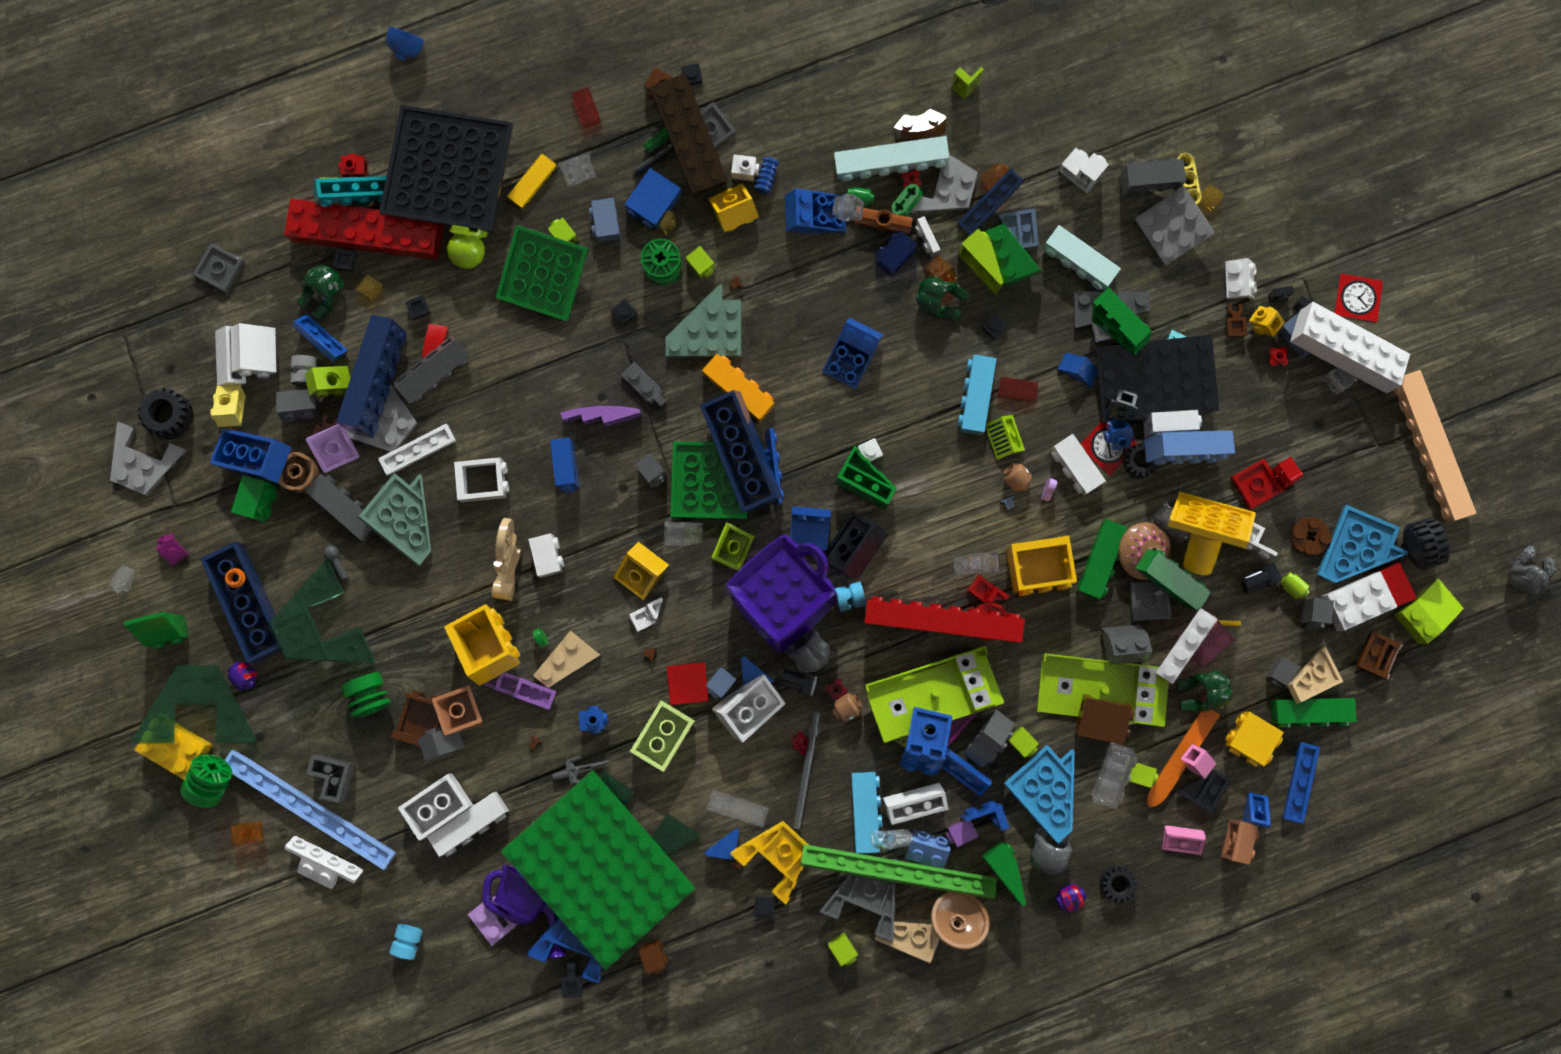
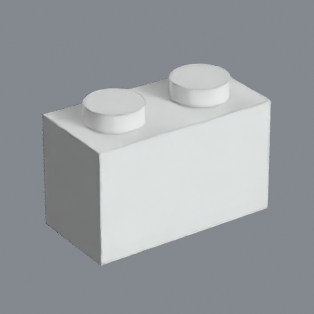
[529,533,564,578]

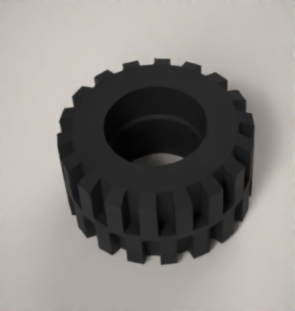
[137,388,194,439]
[1403,517,1450,570]

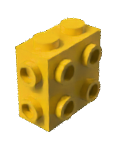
[1225,712,1284,767]

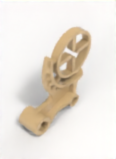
[491,518,522,601]

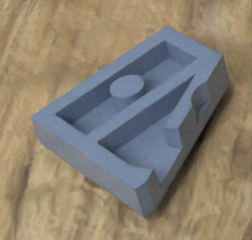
[999,209,1039,249]

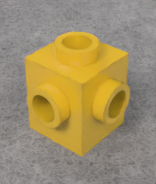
[1249,306,1285,337]

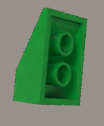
[123,612,189,650]
[980,840,1026,906]

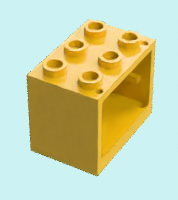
[1006,536,1077,596]
[444,604,521,686]

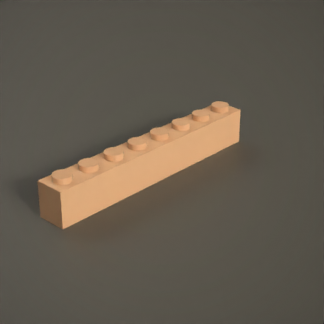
[1393,370,1476,523]

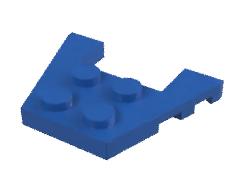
[528,918,602,984]

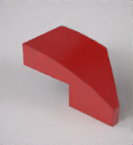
[422,324,449,359]
[967,575,1010,602]

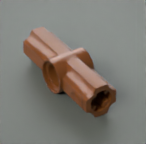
[854,207,913,235]

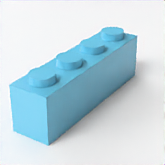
[957,354,997,436]
[851,772,883,853]

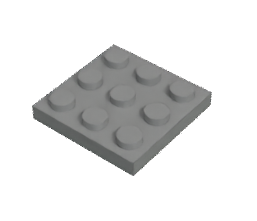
[1135,186,1215,266]

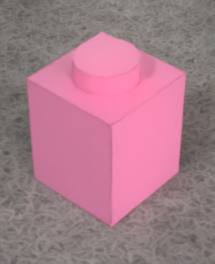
[1181,744,1217,779]

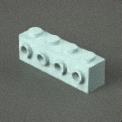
[1043,225,1121,291]

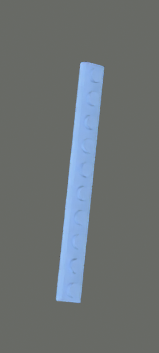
[225,749,397,870]

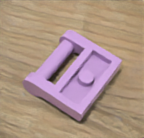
[468,892,518,946]

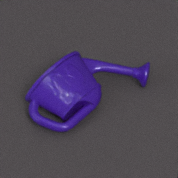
[482,864,567,958]

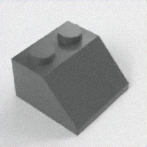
[1101,625,1152,665]

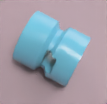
[834,581,867,613]
[389,924,423,959]

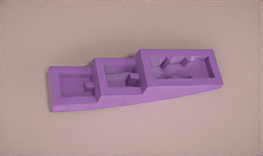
[560,406,642,427]
[482,672,556,710]

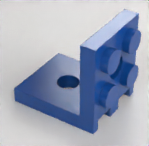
[899,707,953,775]

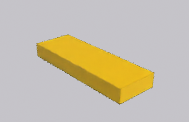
[507,154,557,209]

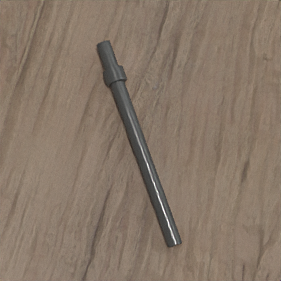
[793,712,821,829]

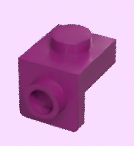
[156,533,188,567]

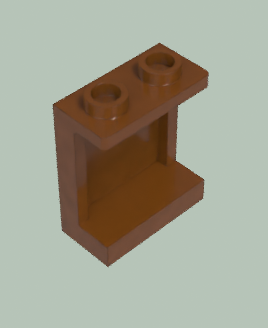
[391,690,440,746]
[1075,693,1134,745]

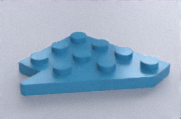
[1316,505,1409,583]
[1003,745,1075,844]

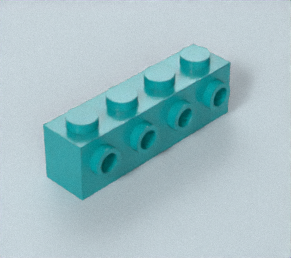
[312,176,386,207]

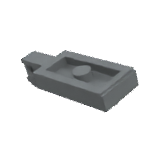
[621,362,667,408]

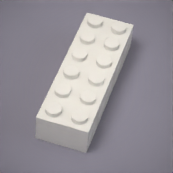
[1290,302,1410,393]

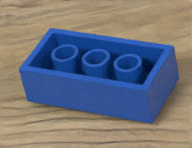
[209,428,291,483]

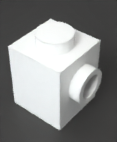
[731,155,759,181]

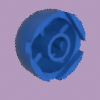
[386,26,425,60]

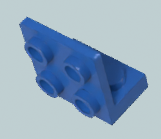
[790,507,831,551]
[960,801,1009,830]

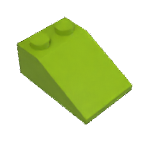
[957,229,1003,295]
[1393,578,1464,644]

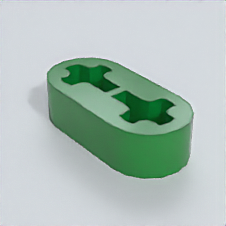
[891,184,923,216]

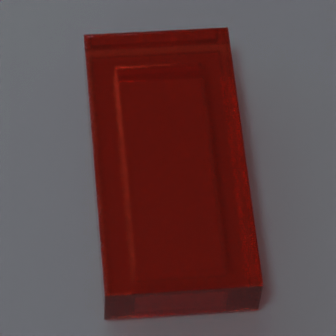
[571,87,602,129]
[997,376,1038,402]

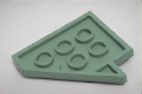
[666,285,741,358]
[357,473,431,567]

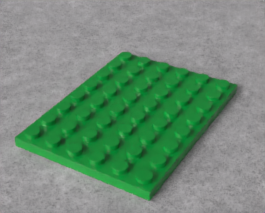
[501,770,696,970]

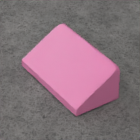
[1162,826,1206,855]

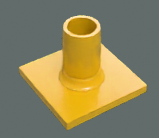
[1168,492,1256,575]

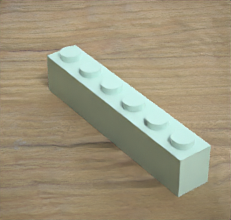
[834,136,949,181]

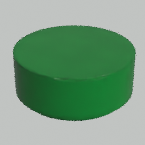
[533,628,549,648]

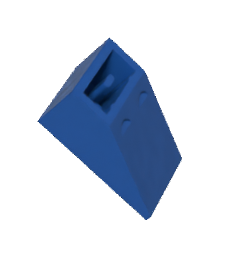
[785,188,846,234]
[822,318,883,389]

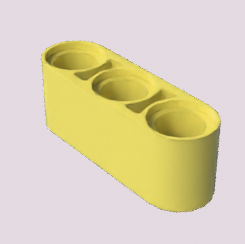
[1177,153,1201,205]

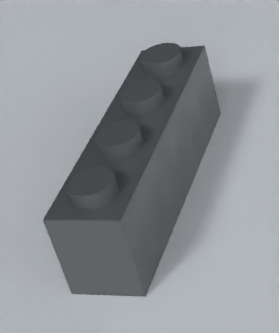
[393,335,470,404]
[305,474,376,543]

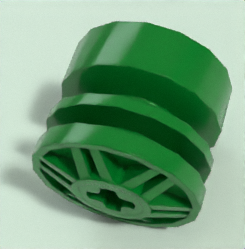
[641,239,682,286]
[340,672,391,718]
[180,754,232,808]

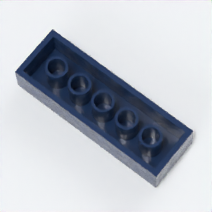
[336,315,407,438]
[700,390,783,513]
[200,542,290,664]

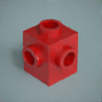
[338,154,369,178]

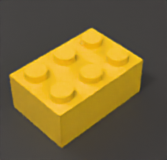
[135,716,213,779]

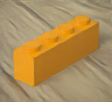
[702,354,775,423]

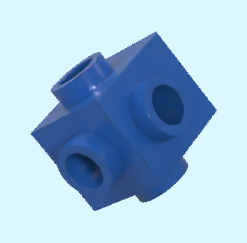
[1104,420,1134,450]
[579,706,609,734]

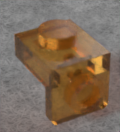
[980,163,1010,190]
[924,256,957,282]
[230,820,264,845]

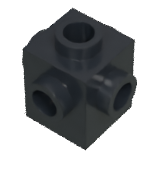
[1108,389,1138,423]

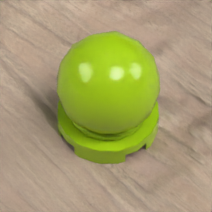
[447,225,487,269]

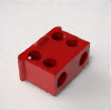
[1272,457,1304,490]

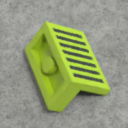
[951,67,984,99]
[985,415,1025,460]

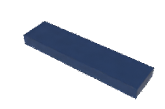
[958,168,1025,236]

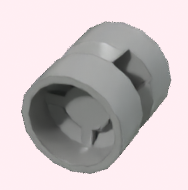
[290,355,317,386]

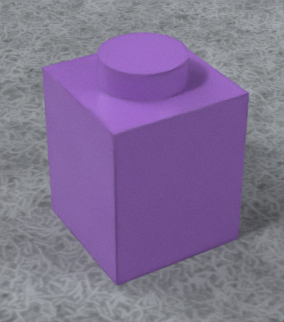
[946,820,979,847]

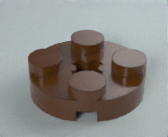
[1290,517,1332,556]

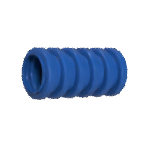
[754,157,779,194]

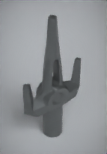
[552,756,610,785]

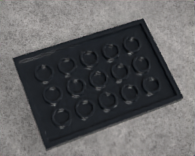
[1095,334,1219,423]

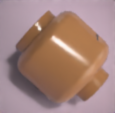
[1003,463,1032,492]
[833,693,863,722]

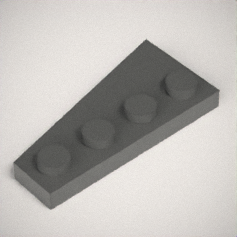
[1073,291,1150,330]

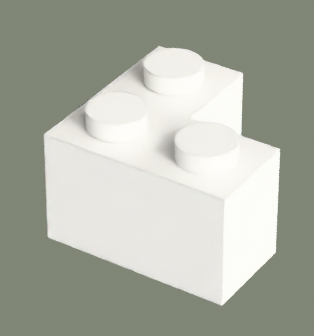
[1059,148,1109,194]

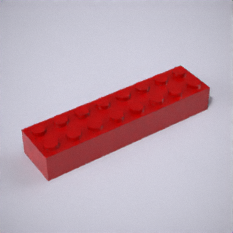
[284,199,444,260]
[865,596,1025,643]

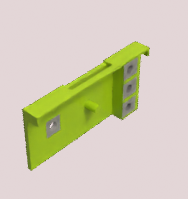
[864,646,1004,743]
[1037,653,1169,727]

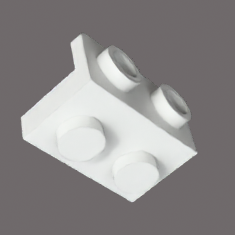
[1225,258,1257,300]

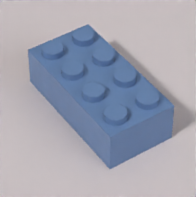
[1144,430,1235,465]

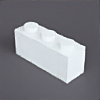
[215,326,246,386]
[1051,434,1106,496]
[883,783,948,825]

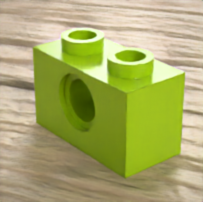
[304,366,350,398]

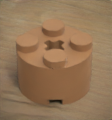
[279,452,321,493]

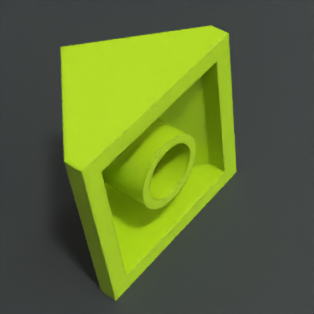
[711,522,754,571]

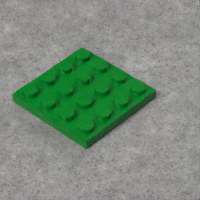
[496,225,589,321]
[670,441,747,520]

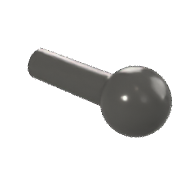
[323,545,348,580]

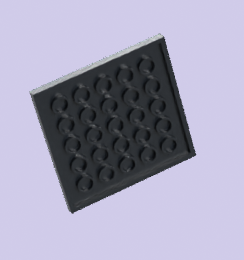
[379,105,513,233]

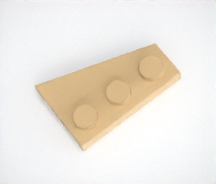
[533,631,601,688]
[1288,647,1343,704]
[875,922,939,963]

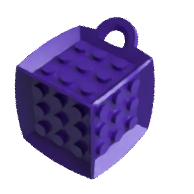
[725,535,839,653]

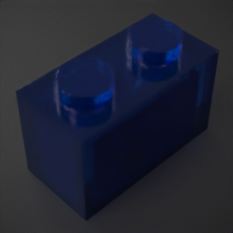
[875,230,918,277]

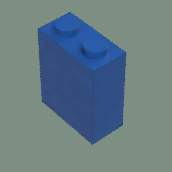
[625,168,682,230]
[550,438,580,493]

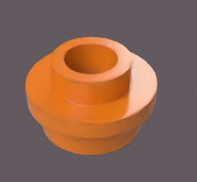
[225,568,246,588]

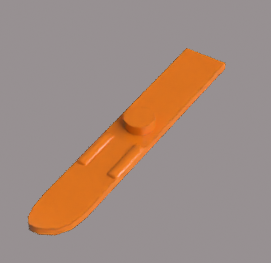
[1147,710,1220,807]

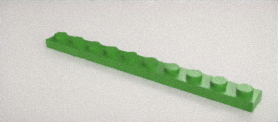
[800,844,997,899]

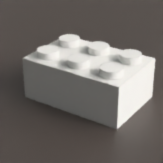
[1320,572,1397,632]
[398,773,474,841]

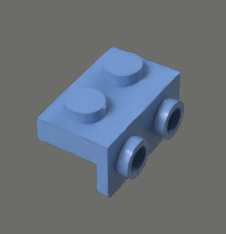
[905,830,951,869]

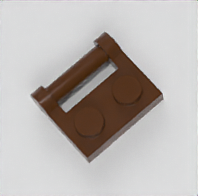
[1356,631,1404,681]

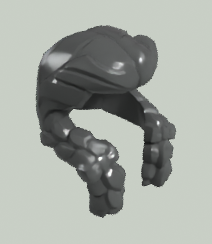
[1508,545,1557,596]
[784,629,830,673]
[1030,826,1072,875]

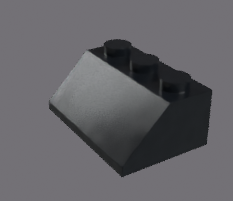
[824,512,888,582]

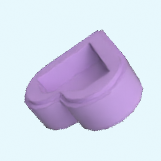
[1041,478,1057,502]

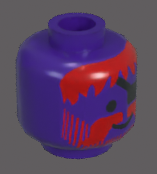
[227,661,258,690]
[1055,884,1086,913]

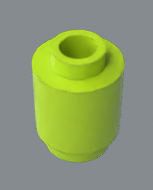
[1279,572,1310,600]

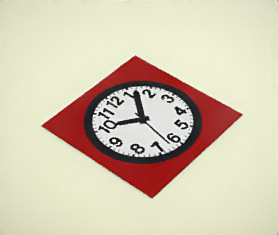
[1335,273,1383,322]
[1080,421,1138,476]

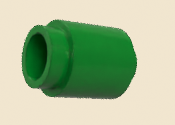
[846,187,874,208]

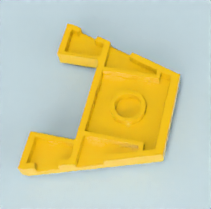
[730,821,809,904]

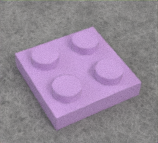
[306,424,359,473]

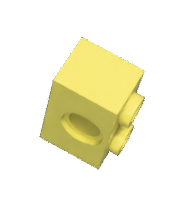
[210,384,246,427]

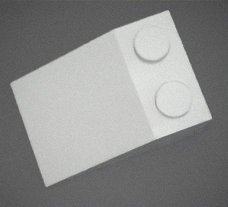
[712,674,785,742]

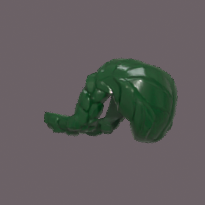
[297,265,344,320]
[916,276,970,320]
[1176,671,1233,713]

